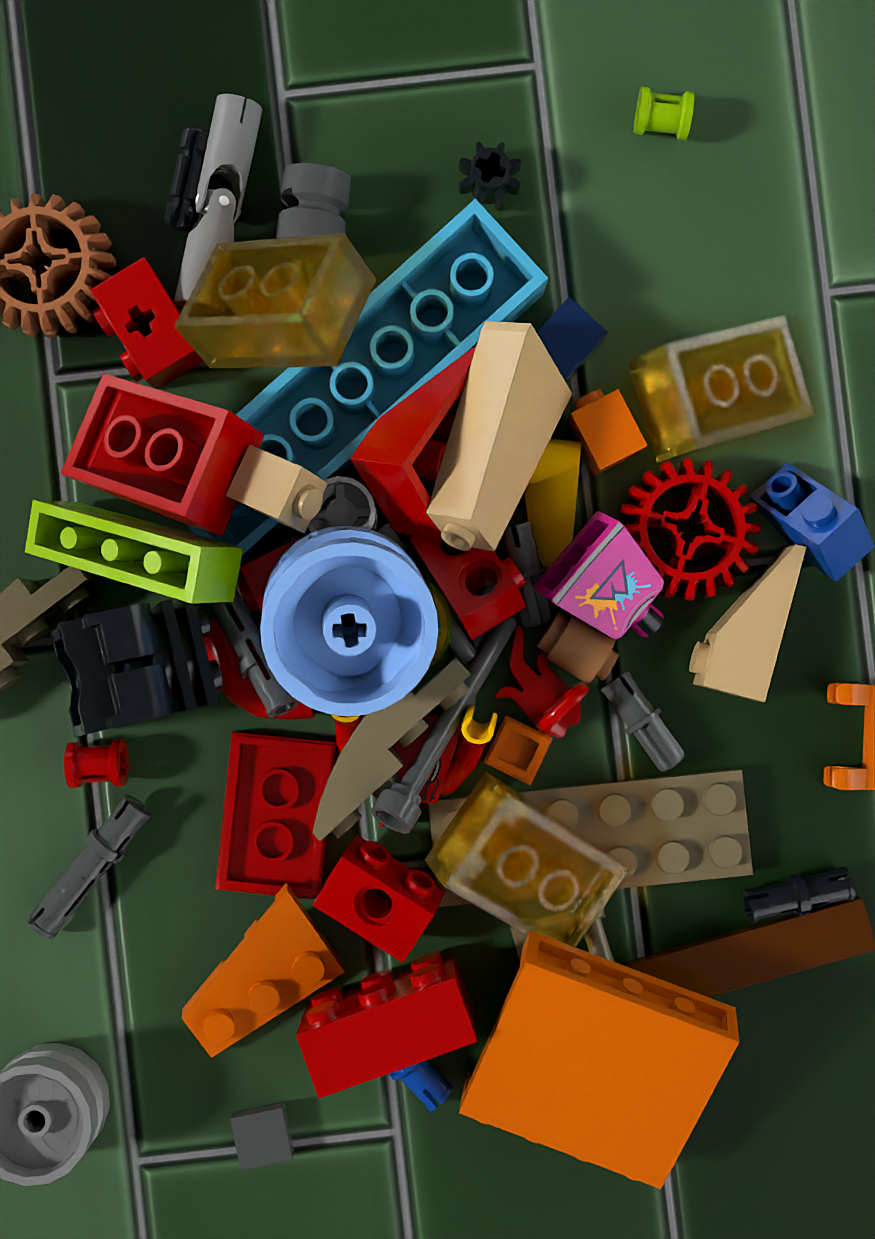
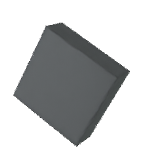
[230,1102,294,1171]

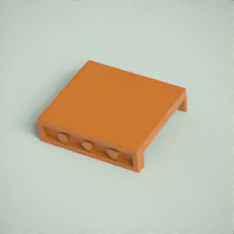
[459,931,739,1189]

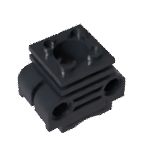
[50,599,223,737]

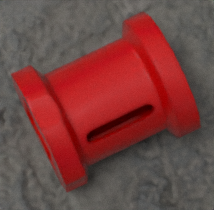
[64,739,129,788]

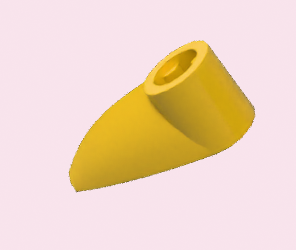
[525,438,581,569]

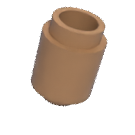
[536,611,619,684]

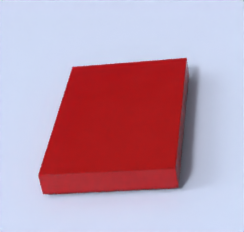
[215,731,337,900]

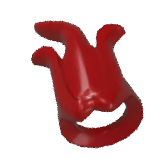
[494,626,589,738]

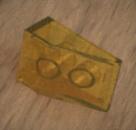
[627,315,814,463]
[425,772,629,947]

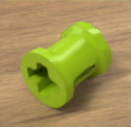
[633,86,695,141]

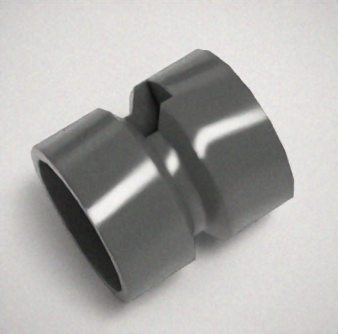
[276,163,351,258]

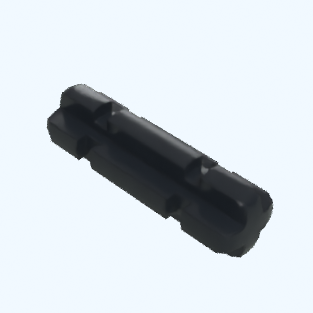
[164,127,209,233]

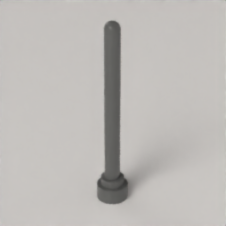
[371,615,516,834]

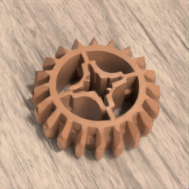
[0,193,116,338]

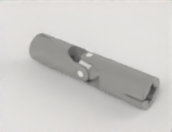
[174,94,263,315]

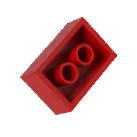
[296,952,477,1099]

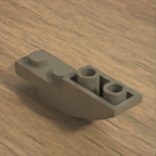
[0,566,100,693]
[313,657,471,841]

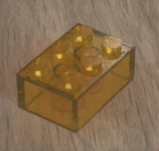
[174,233,376,368]

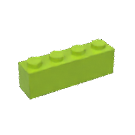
[25,500,243,604]

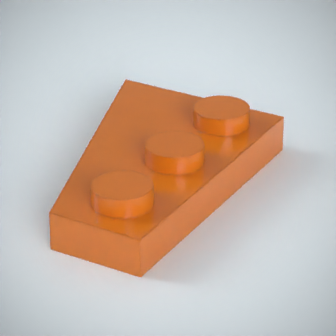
[182,882,345,1058]

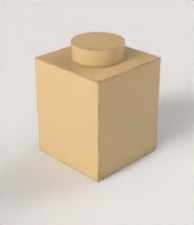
[225,445,328,533]

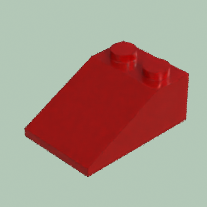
[350,347,476,541]
[60,373,264,537]

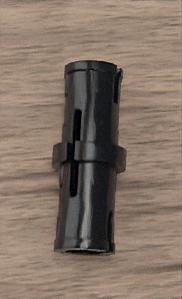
[742,867,856,924]

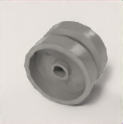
[0,1043,110,1186]

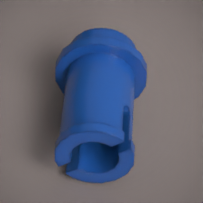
[389,1060,453,1112]

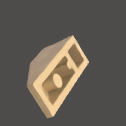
[689,544,806,702]

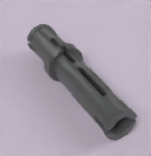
[208,587,300,718]
[27,795,152,939]

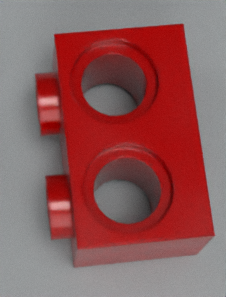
[410,536,526,640]

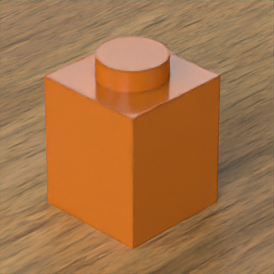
[566,389,648,477]

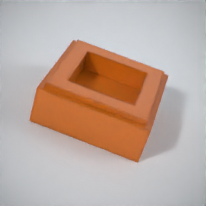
[483,715,553,785]

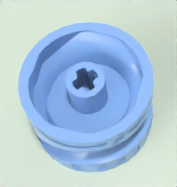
[260,526,438,716]

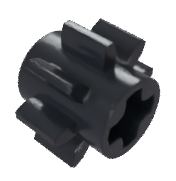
[459,141,521,211]

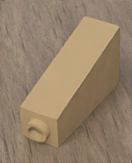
[426,321,572,551]

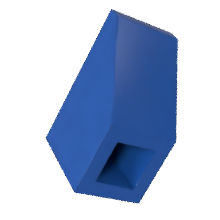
[749,462,875,582]

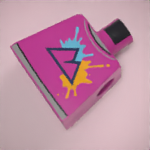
[532,511,664,640]

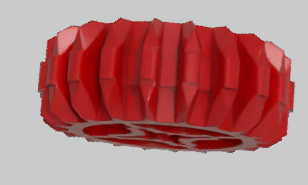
[618,458,761,601]

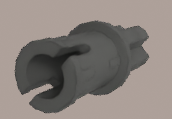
[502,521,553,627]
[600,670,684,772]

